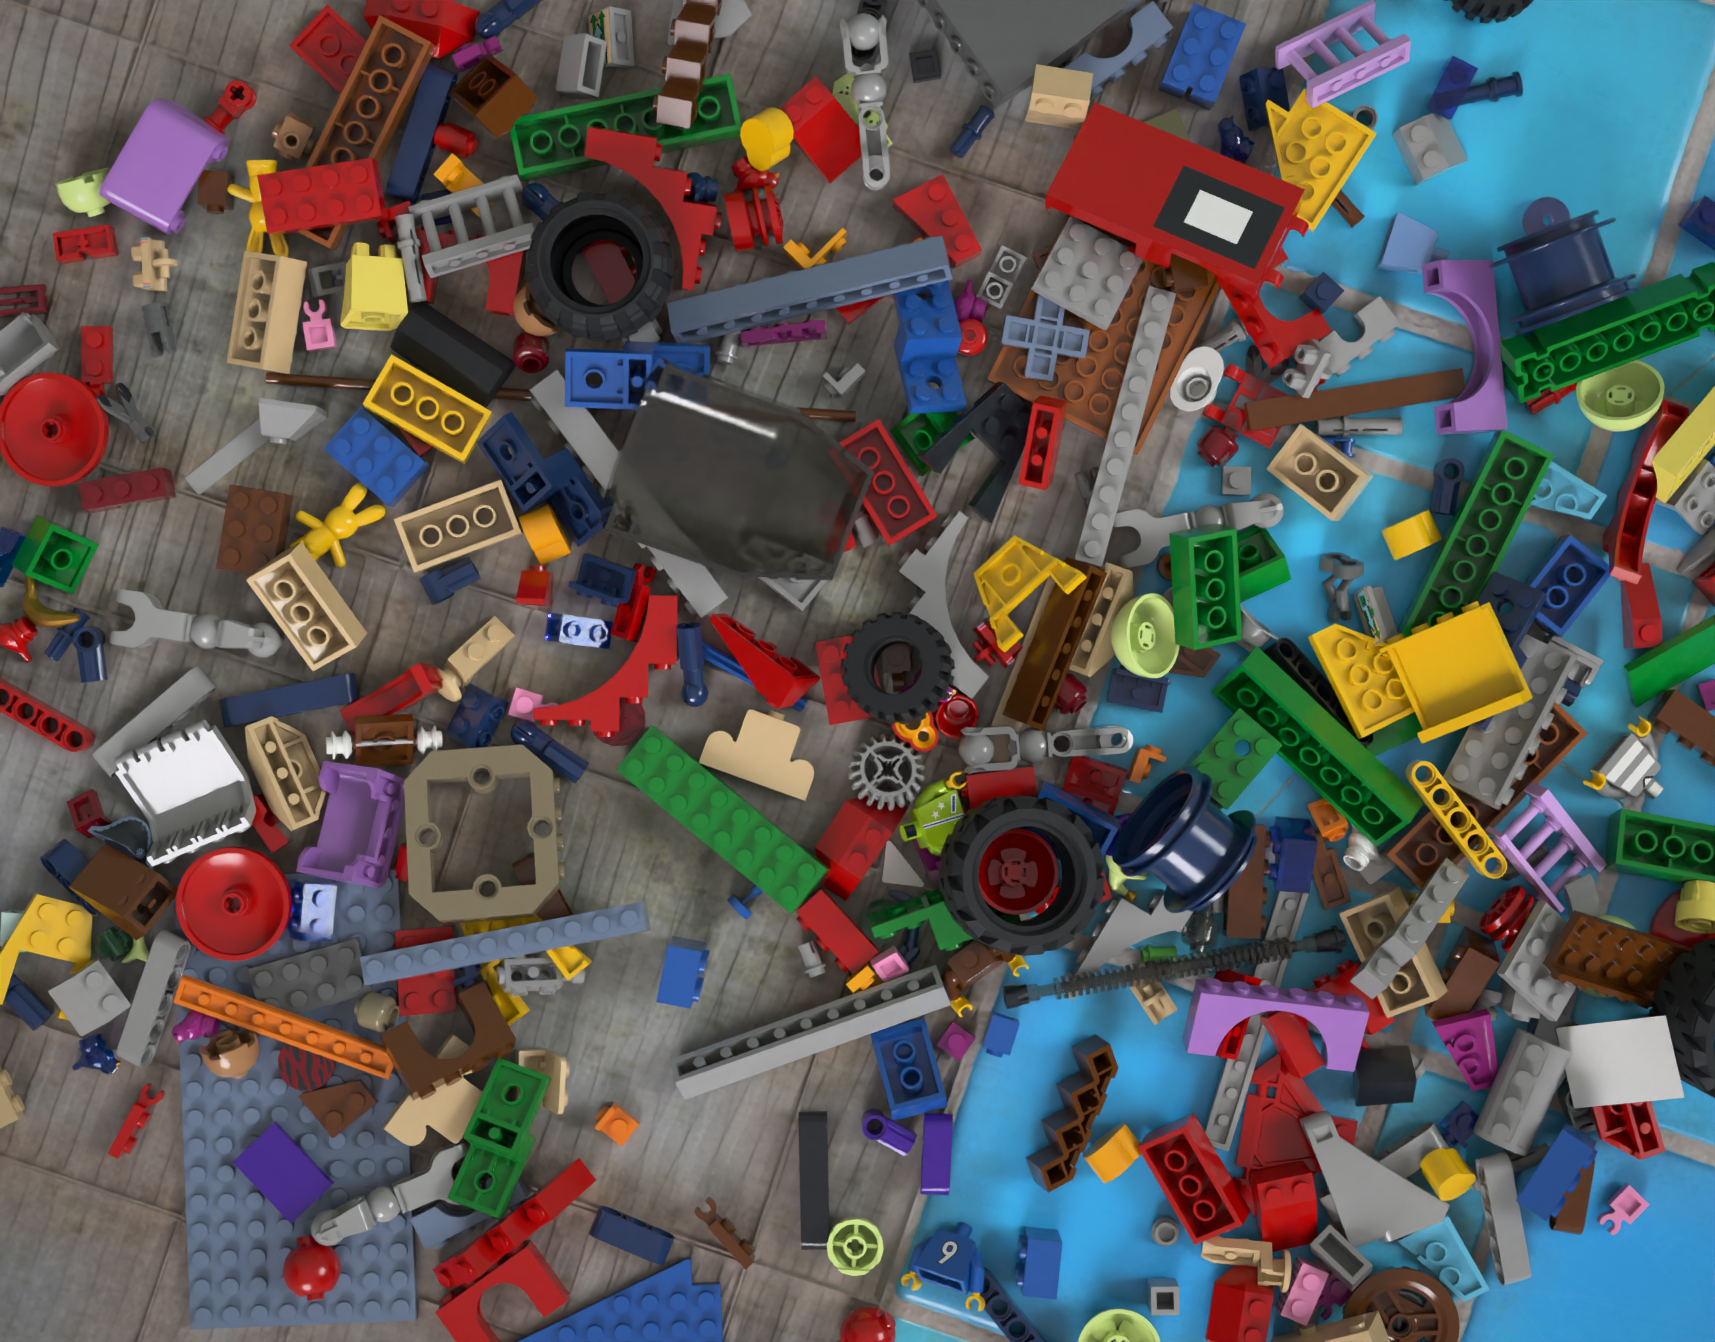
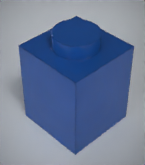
[981,1011,1020,1057]

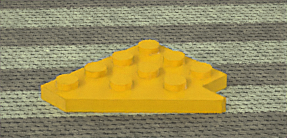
[1265,88,1377,232]
[1308,623,1415,739]

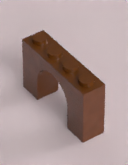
[381,981,516,1100]

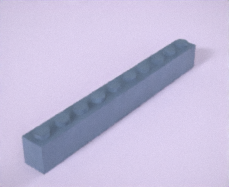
[667,236,953,344]
[360,902,651,985]

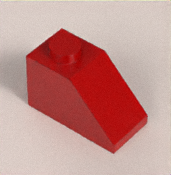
[516,565,553,606]

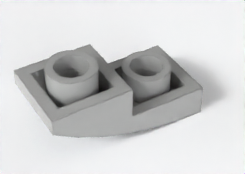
[976,244,1027,309]
[1563,874,1600,918]

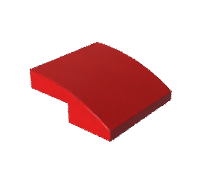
[1061,756,1127,816]

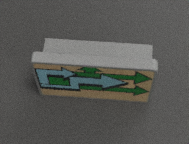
[588,6,635,69]
[1353,585,1398,645]

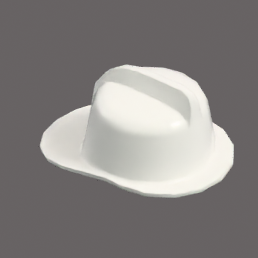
[1170,346,1224,412]

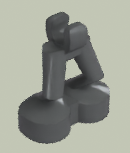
[1319,552,1364,622]

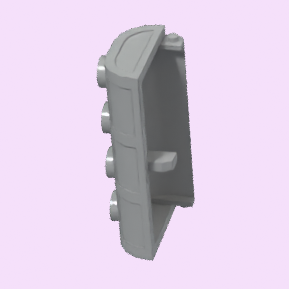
[0,312,59,396]
[1473,1027,1571,1156]

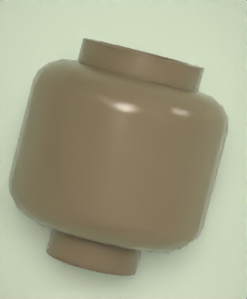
[354,991,399,1032]

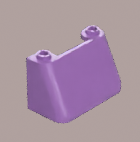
[99,99,231,235]
[296,761,405,888]

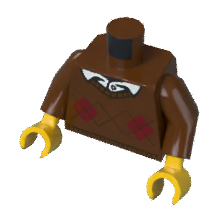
[941,941,1029,1017]

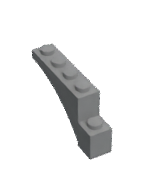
[1350,857,1469,999]
[1060,889,1193,1001]

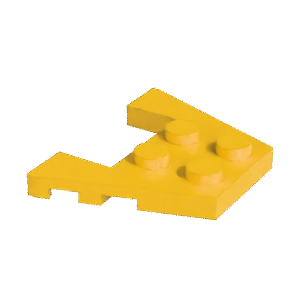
[973,535,1087,652]

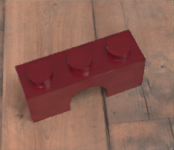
[78,467,176,513]

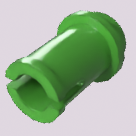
[1140,944,1177,967]

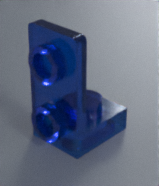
[1426,56,1478,120]
[544,613,613,649]

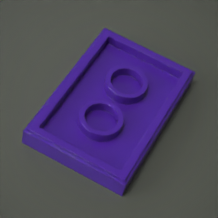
[233,1122,334,1224]

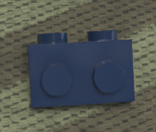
[1239,68,1290,131]
[568,553,637,607]
[1106,664,1171,713]
[445,683,509,748]

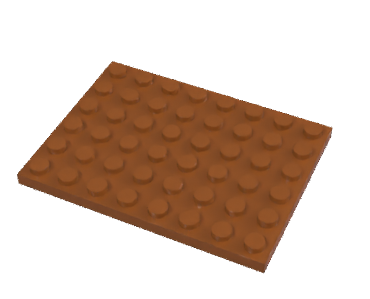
[986,214,1220,455]

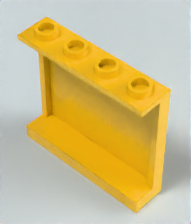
[1379,601,1533,744]

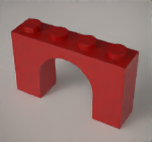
[404,226,527,317]
[1213,247,1332,368]
[961,764,1038,883]
[1260,959,1396,1078]
[435,1240,570,1342]

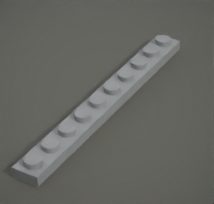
[1074,286,1176,567]
[1204,873,1312,1152]

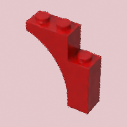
[339,663,443,735]

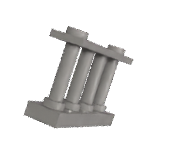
[408,174,534,278]

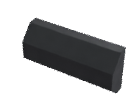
[390,301,516,408]

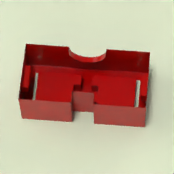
[52,224,118,264]
[252,794,294,853]

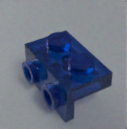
[287,881,337,941]

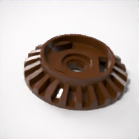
[1342,1266,1460,1342]

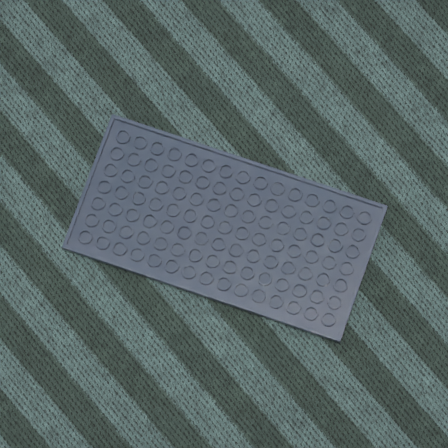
[173,869,418,1330]

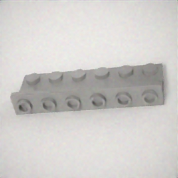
[1443,634,1580,810]

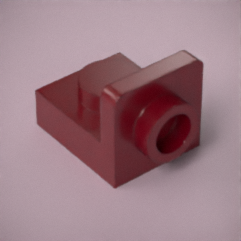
[67,789,112,838]

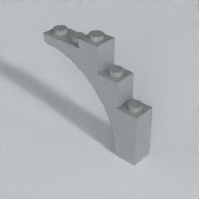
[898,511,989,699]

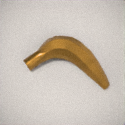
[22,576,81,628]

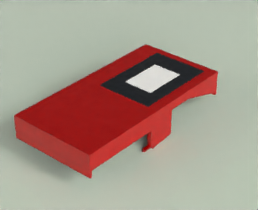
[1045,102,1309,299]

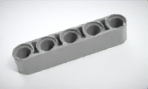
[92,666,217,778]
[117,930,191,1068]
[1318,1122,1449,1222]
[1475,1151,1531,1286]

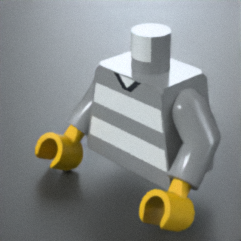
[1583,716,1664,799]

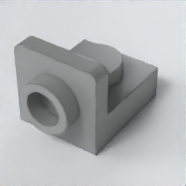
[822,363,866,398]

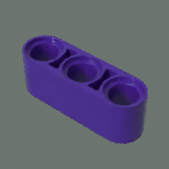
[921,1113,953,1196]

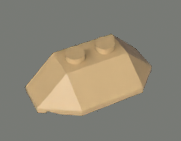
[1069,562,1134,677]
[245,716,326,831]

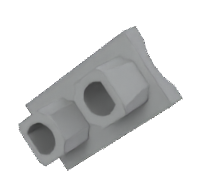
[1282,339,1332,398]

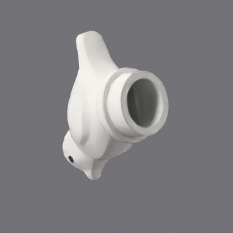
[1343,825,1385,871]

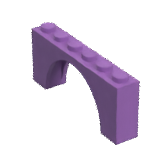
[1422,260,1507,435]
[1182,978,1370,1072]

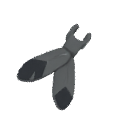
[1246,345,1289,384]
[96,383,157,444]

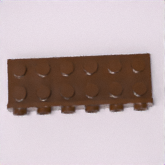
[1543,910,1693,1009]

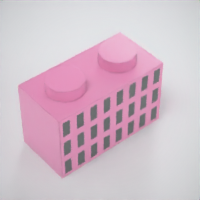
[1275,1255,1329,1326]

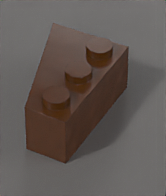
[1424,926,1500,1021]

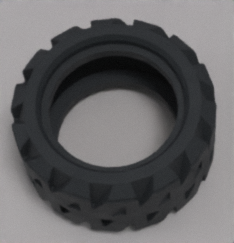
[938,795,1105,956]
[1649,938,1715,1098]

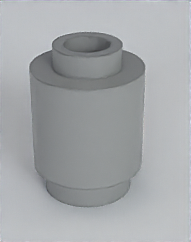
[621,318,664,344]

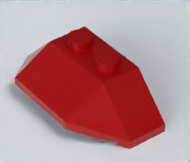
[363,0,480,59]
[815,796,908,901]
[1590,1101,1665,1160]
[1205,1265,1273,1342]

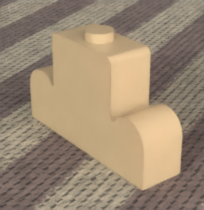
[699,709,815,801]
[381,1034,482,1146]

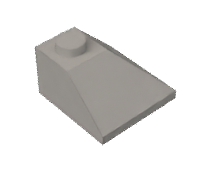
[259,398,328,445]

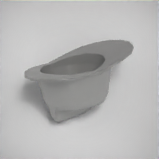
[1235,603,1280,652]

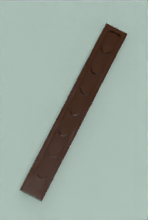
[1244,368,1466,432]

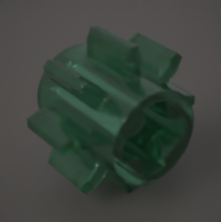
[94,926,132,962]

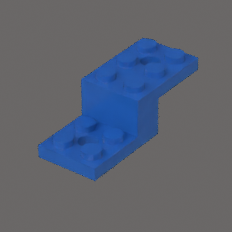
[893,280,967,414]
[565,341,710,410]

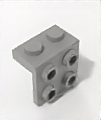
[1655,459,1715,535]

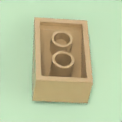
[1025,64,1093,130]
[1266,424,1374,521]

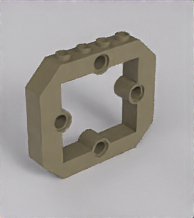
[404,745,566,924]

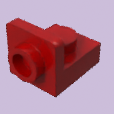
[377,201,413,244]

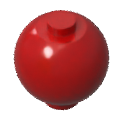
[283,1235,341,1302]
[836,1306,896,1342]

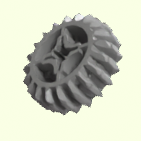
[848,734,925,810]

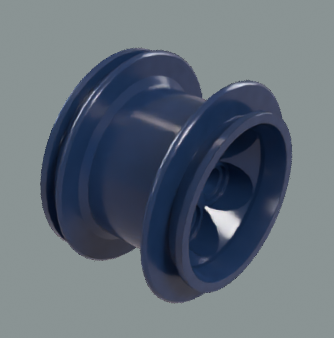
[1489,210,1638,335]
[1112,766,1257,913]

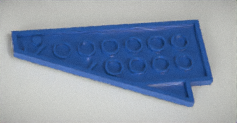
[514,1257,723,1342]

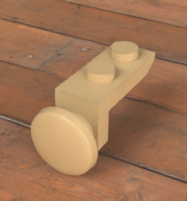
[438,616,515,702]
[1201,1236,1292,1293]

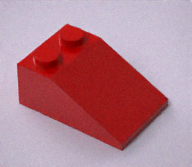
[779,76,861,184]
[1249,1161,1318,1252]

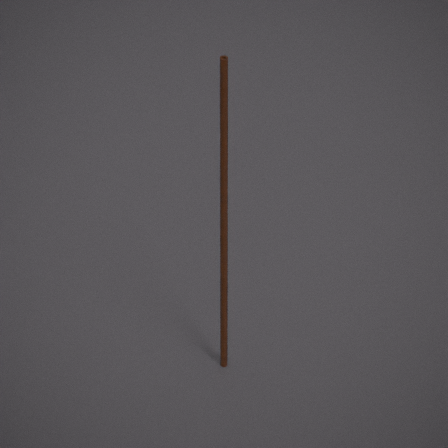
[266,372,856,422]

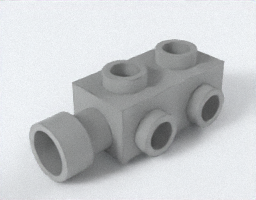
[497,952,585,996]

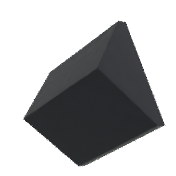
[1353,1045,1417,1107]

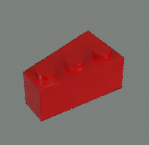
[892,174,982,268]

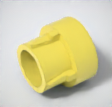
[1675,880,1715,934]

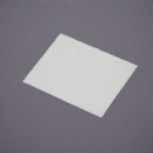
[1556,1015,1685,1108]

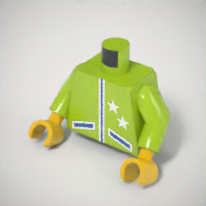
[900,771,967,856]

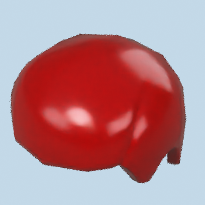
[935,693,979,738]

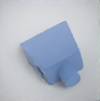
[1376,212,1449,274]

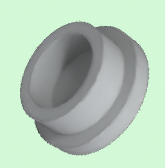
[1151,1217,1179,1246]

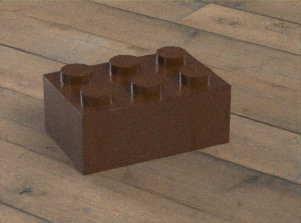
[449,53,538,139]
[216,485,293,575]

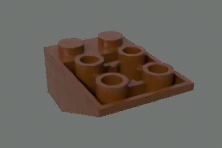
[69,844,178,940]

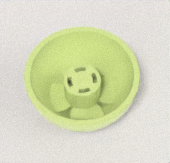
[1576,360,1665,432]
[1111,593,1180,678]
[1078,1308,1160,1342]

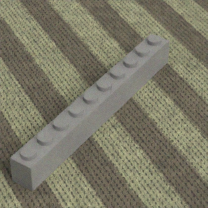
[530,370,729,618]
[670,965,951,1100]

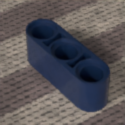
[40,839,101,917]
[589,1206,675,1265]

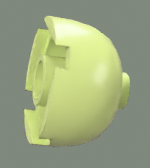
[55,168,111,217]
[827,1216,884,1276]

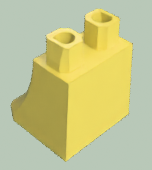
[340,242,408,331]

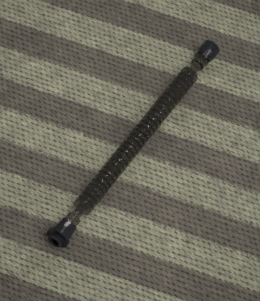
[1002,925,1346,1009]

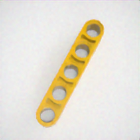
[1405,760,1507,879]

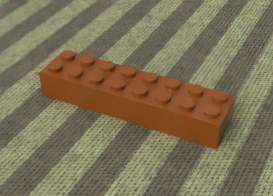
[299,15,436,250]
[1380,703,1588,892]

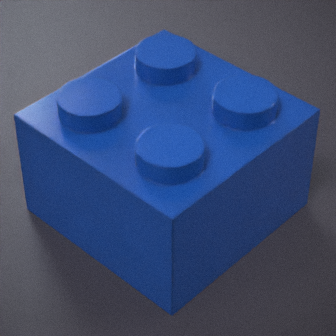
[1014,1226,1063,1300]

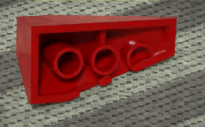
[710,613,821,708]

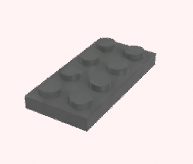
[247,937,374,1014]

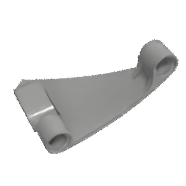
[1300,1110,1450,1248]

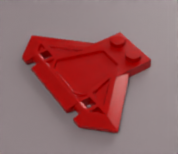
[1233,1053,1358,1217]

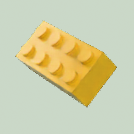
[363,354,493,464]

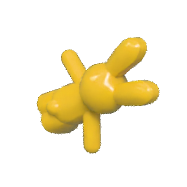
[227,160,289,257]
[290,482,386,568]

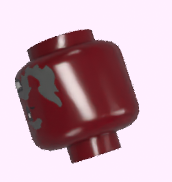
[513,332,550,373]
[1197,425,1239,468]

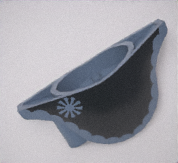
[87,816,153,869]

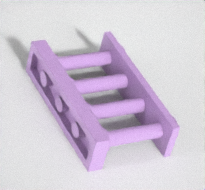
[1275,0,1411,108]
[1485,782,1607,913]

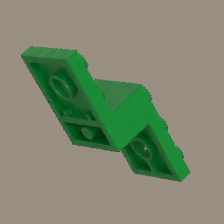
[1179,708,1282,810]
[866,888,1021,951]
[447,1058,552,1220]

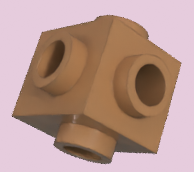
[271,112,315,160]

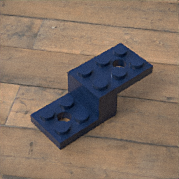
[476,412,615,547]
[1470,571,1548,731]

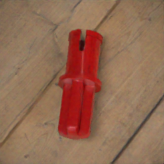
[1525,382,1578,415]

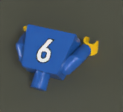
[901,1222,985,1312]

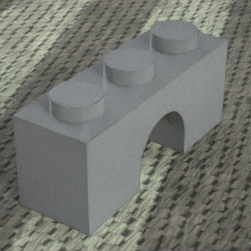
[1319,296,1400,377]

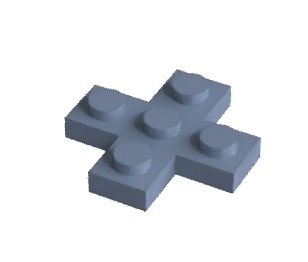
[1000,294,1090,382]

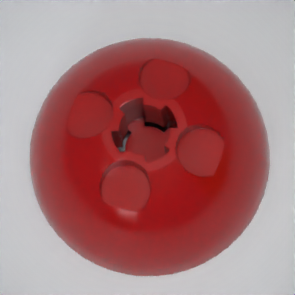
[979,829,1059,915]

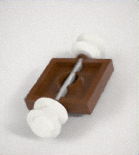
[326,714,442,767]

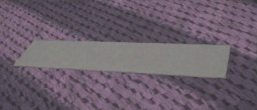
[185,418,270,495]

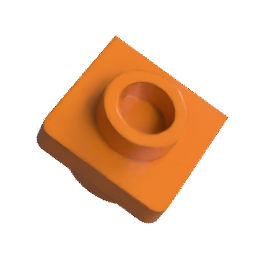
[1126,744,1167,784]
[1307,798,1348,842]
[594,1102,640,1146]

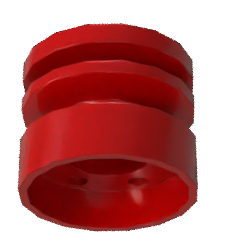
[723,184,784,253]
[1479,885,1535,953]

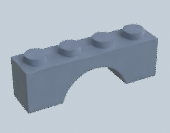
[1063,1,1173,101]
[410,1175,530,1250]

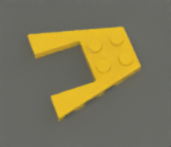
[0,893,93,1020]
[460,915,592,1026]

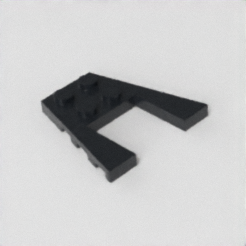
[917,381,1032,523]

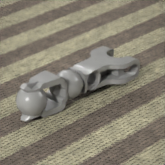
[839,13,890,191]
[1113,493,1284,569]
[109,589,284,658]
[958,725,1133,774]
[311,1140,485,1246]

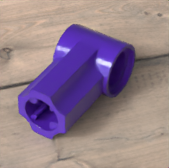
[861,1109,917,1156]

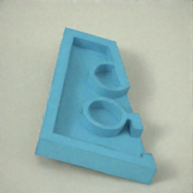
[1529,461,1607,521]
[1397,1213,1490,1302]

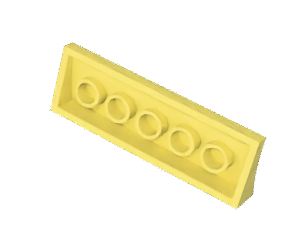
[1651,386,1715,503]

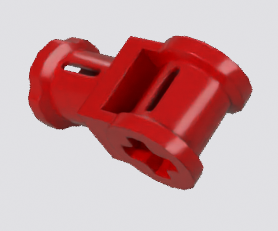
[203,80,257,135]

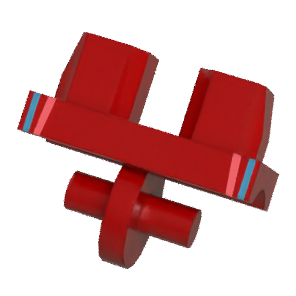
[972,621,1023,669]

